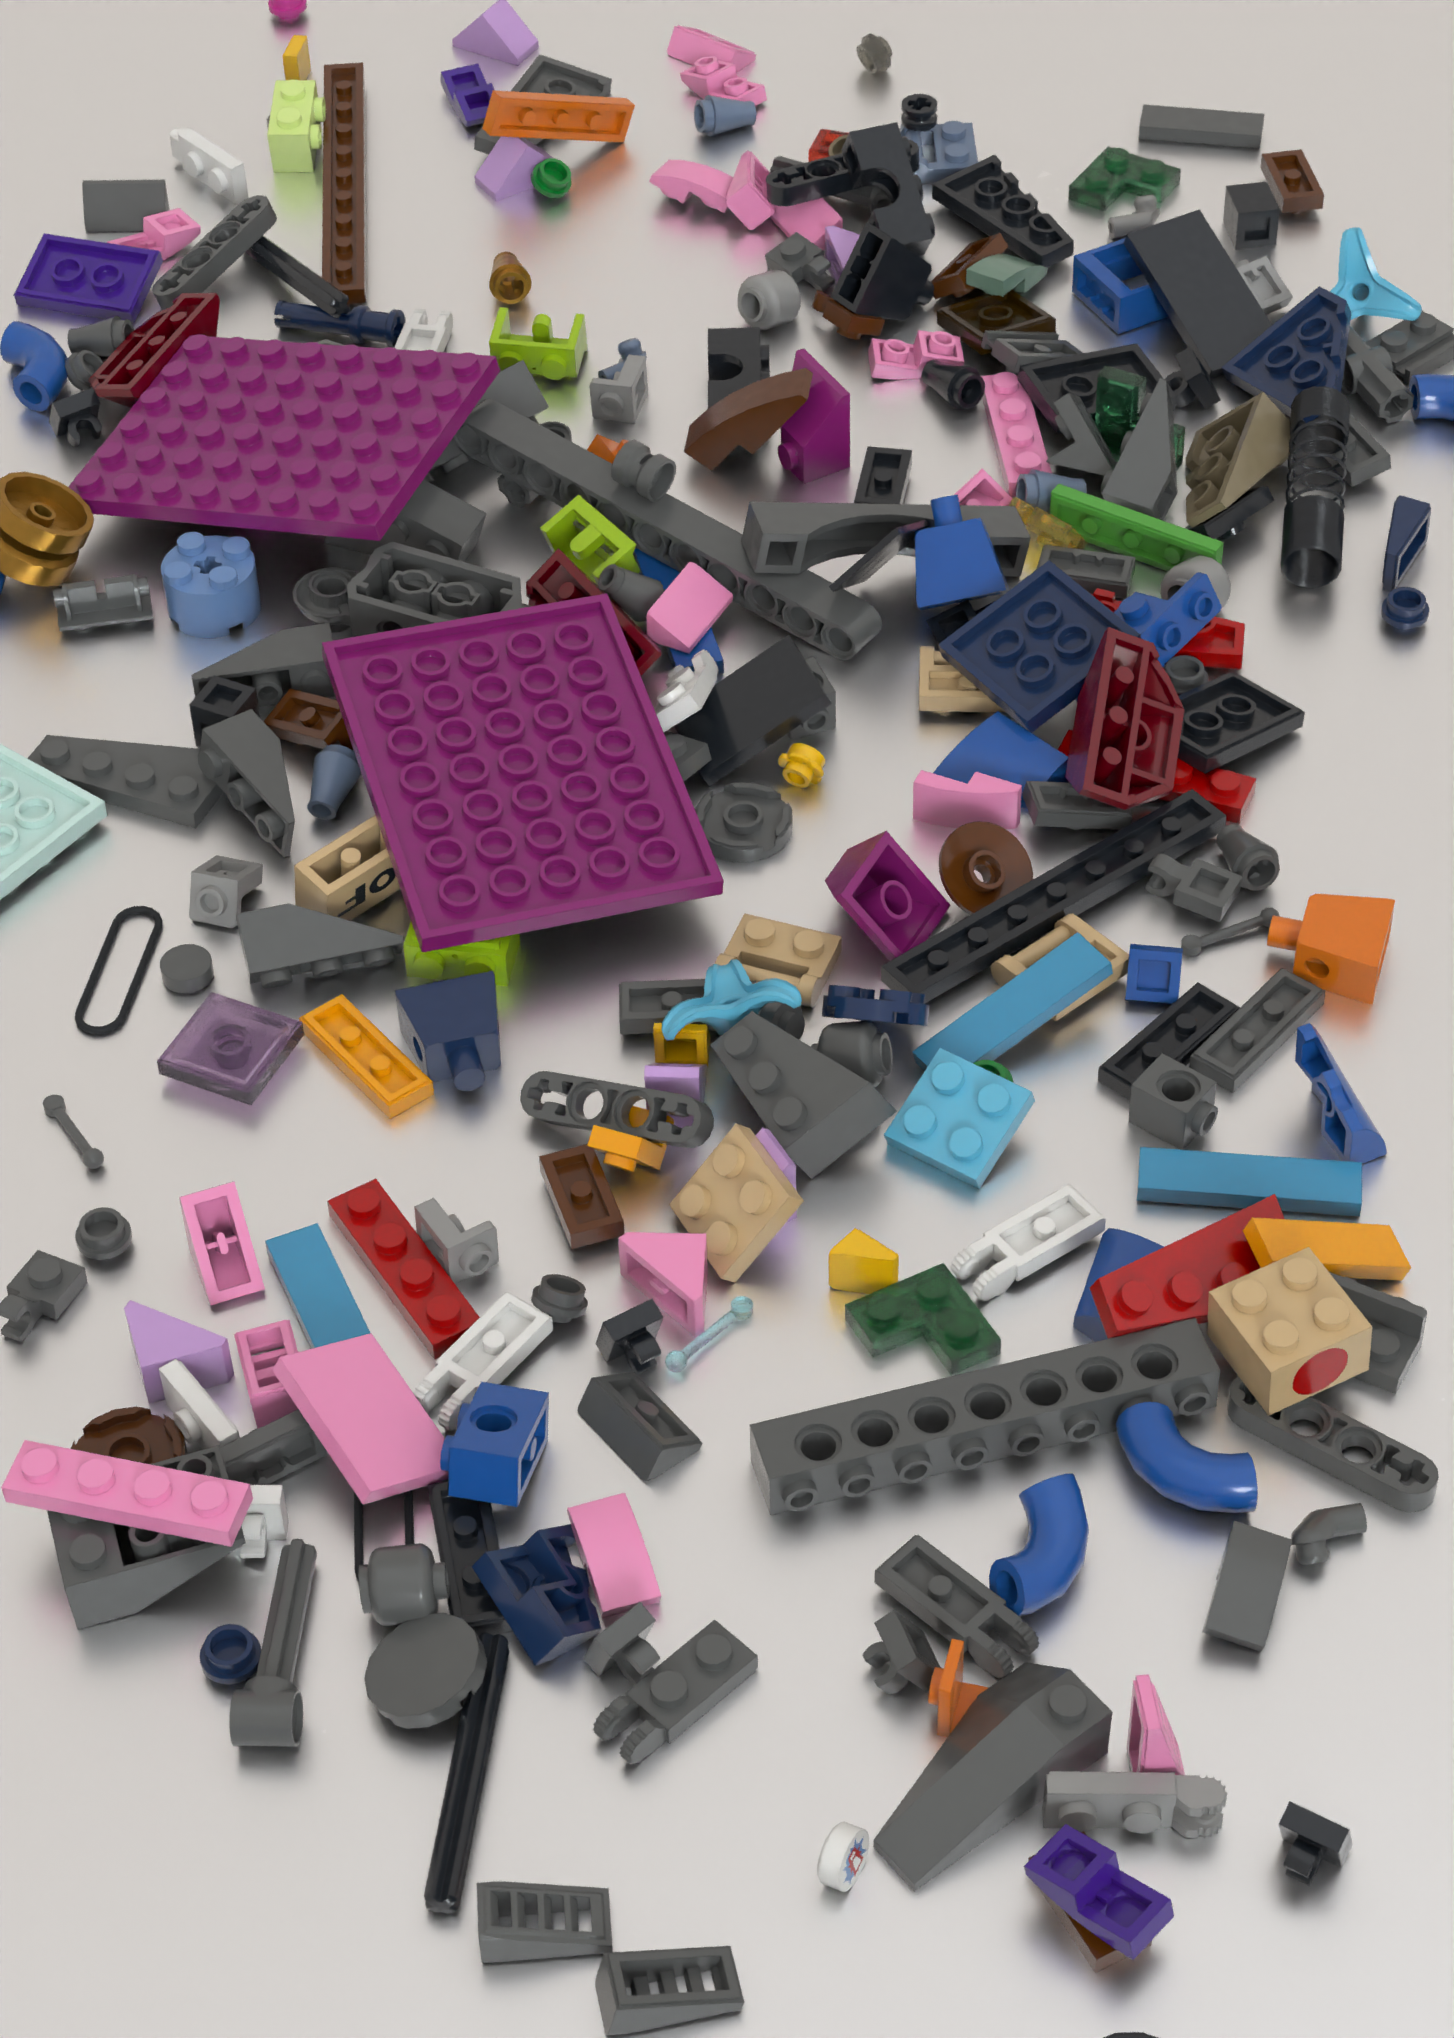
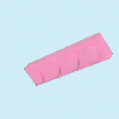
[981,372,1052,497]
[1,1440,253,1547]

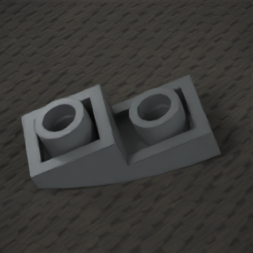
[1202,1521,1292,1652]

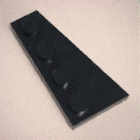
[932,155,1074,268]

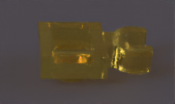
[1008,496,1087,550]

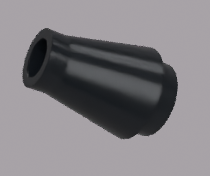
[922,360,985,409]

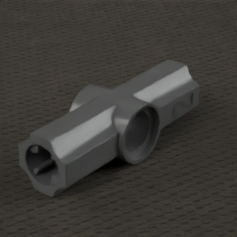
[1341,326,1414,424]

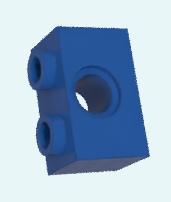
[440,1382,549,1507]

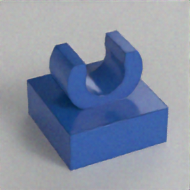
[1125,944,1183,1004]

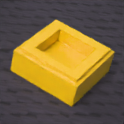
[282,35,311,80]

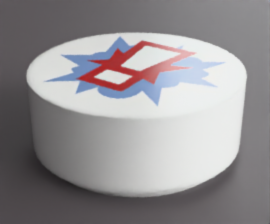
[817,1822,869,1892]

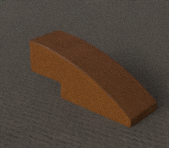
[684,368,813,471]

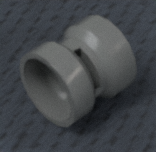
[611,439,676,502]

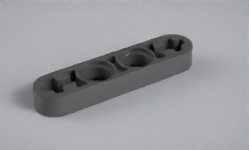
[152,195,277,310]
[520,1071,714,1148]
[1227,1376,1439,1512]

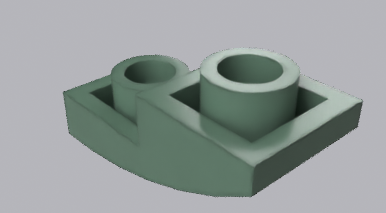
[966,254,1047,297]

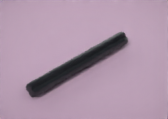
[245,235,351,318]
[424,1632,509,1914]

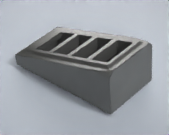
[477,1881,613,1963]
[595,1946,744,2036]

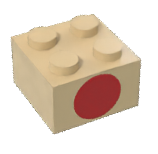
[1207,1247,1372,1416]

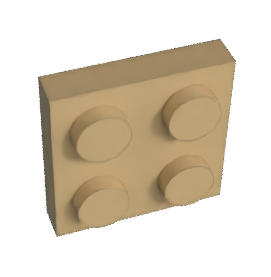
[669,1124,804,1283]

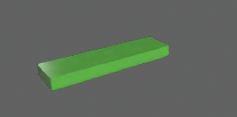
[1049,484,1224,571]

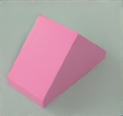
[179,1181,265,1305]
[618,1232,708,1338]

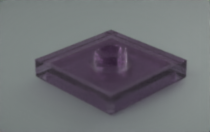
[157,992,304,1105]

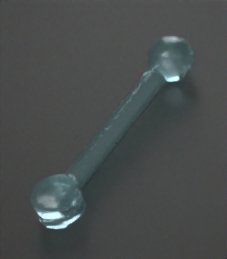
[665,1296,753,1373]

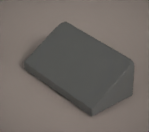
[82,179,170,233]
[577,1372,703,1481]

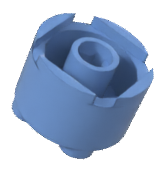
[161,532,261,638]

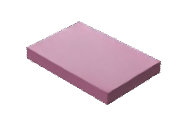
[272,1333,448,1505]

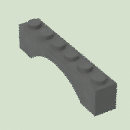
[741,501,1031,576]

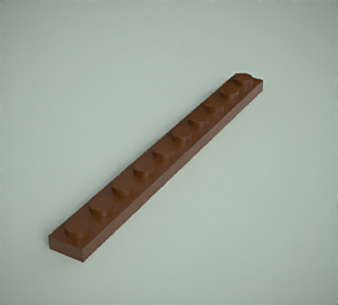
[322,62,366,306]

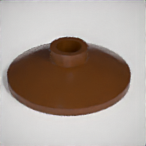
[939,821,1033,915]

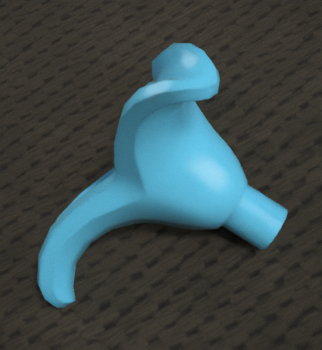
[1330,227,1422,321]
[661,959,802,1041]

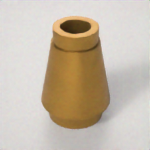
[489,252,531,304]

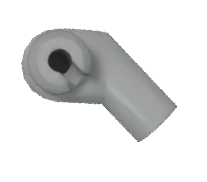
[1108,194,1160,239]

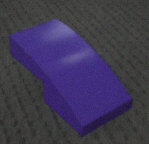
[440,63,495,127]
[1024,1824,1174,1960]

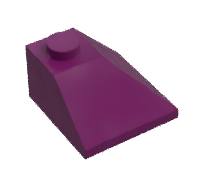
[778,348,850,484]
[825,831,951,961]

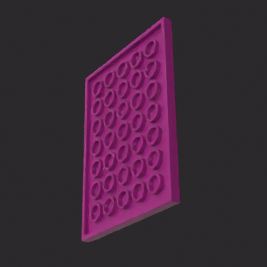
[68,334,500,541]
[322,593,724,952]

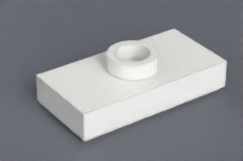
[159,1359,240,1449]

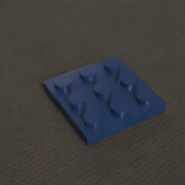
[938,560,1141,733]

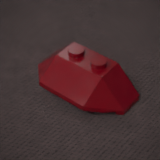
[88,293,220,408]
[526,548,662,676]
[1065,627,1185,810]

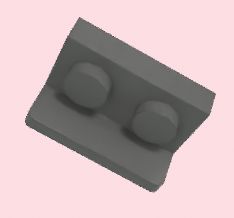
[1329,1272,1427,1394]

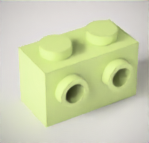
[267,79,326,173]

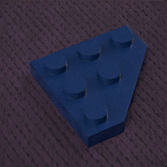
[1221,286,1352,423]

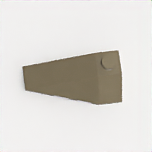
[1185,392,1290,528]

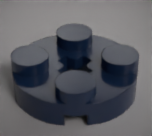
[822,985,930,1026]

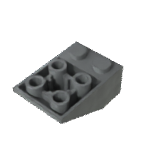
[47,1445,246,1630]

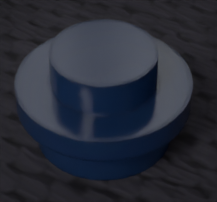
[1381,587,1429,630]
[200,1624,261,1684]

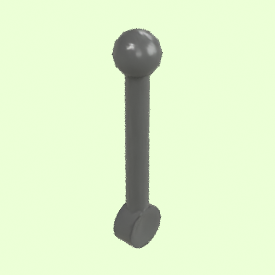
[1181,907,1280,956]
[43,1095,104,1169]

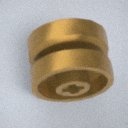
[0,472,94,587]

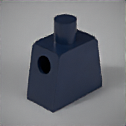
[395,971,501,1091]

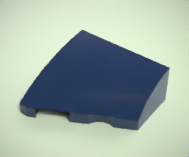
[471,1524,602,1666]

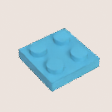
[884,1048,1035,1189]

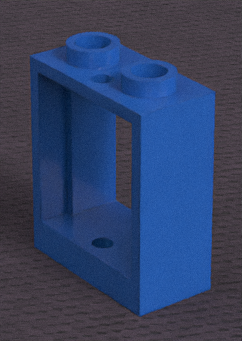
[1072,238,1169,334]

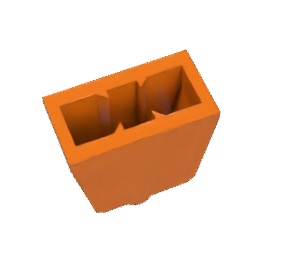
[1267,894,1395,1004]

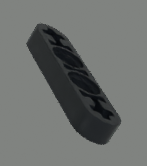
[766,140,920,206]

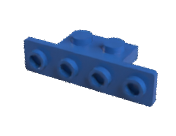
[1075,572,1221,702]

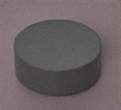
[160,944,214,993]

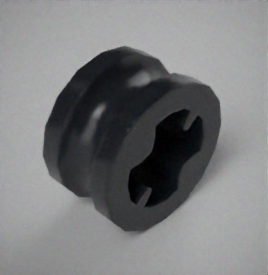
[901,94,938,131]

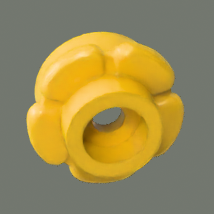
[778,743,826,788]

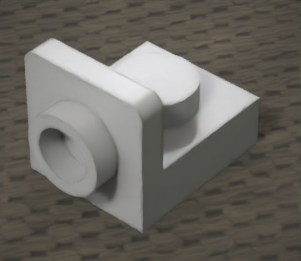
[1234,256,1293,314]
[589,355,648,423]
[189,855,263,928]
[414,1198,499,1284]

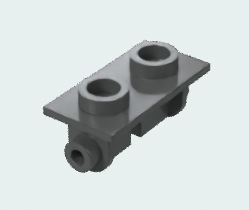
[53,573,153,632]

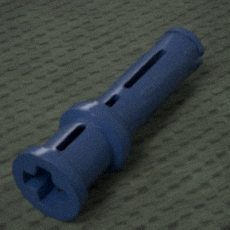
[274,300,406,348]

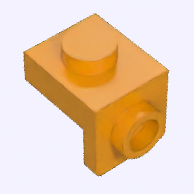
[587,1106,674,1172]

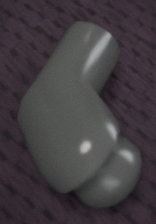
[1291,1503,1367,1565]

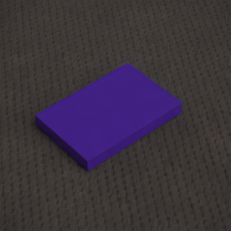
[14,233,163,323]

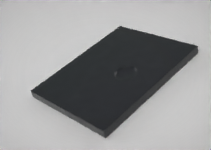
[829,519,930,592]

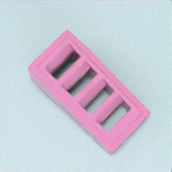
[726,150,775,230]
[234,1319,298,1428]
[1127,1674,1185,1775]

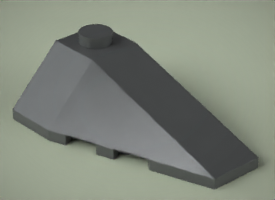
[873,1662,1113,1891]

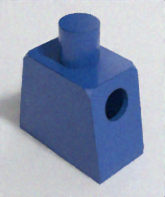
[915,495,1009,611]

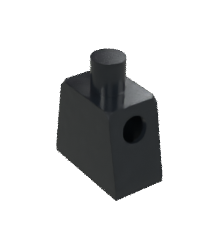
[830,222,934,321]

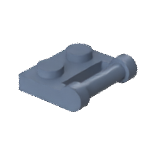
[900,121,978,184]

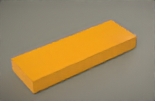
[299,994,434,1119]
[1243,1217,1412,1281]

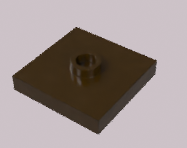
[937,289,1056,355]

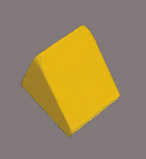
[653,1023,710,1067]
[828,1228,899,1297]

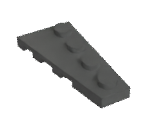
[474,54,612,154]
[27,735,224,829]

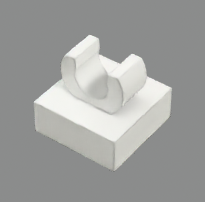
[240,1485,289,1558]

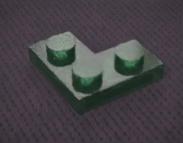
[1068,146,1181,211]
[1095,365,1186,471]
[845,1263,1001,1375]

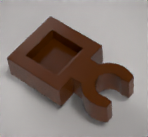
[812,290,885,340]

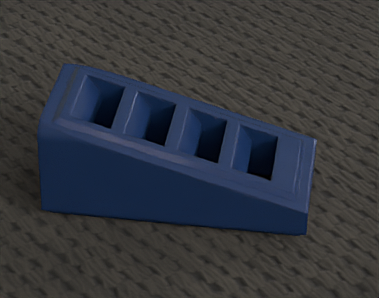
[1382,496,1431,592]

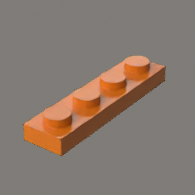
[482,90,635,143]

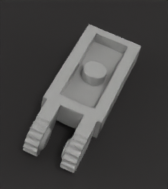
[1042,1771,1228,1838]

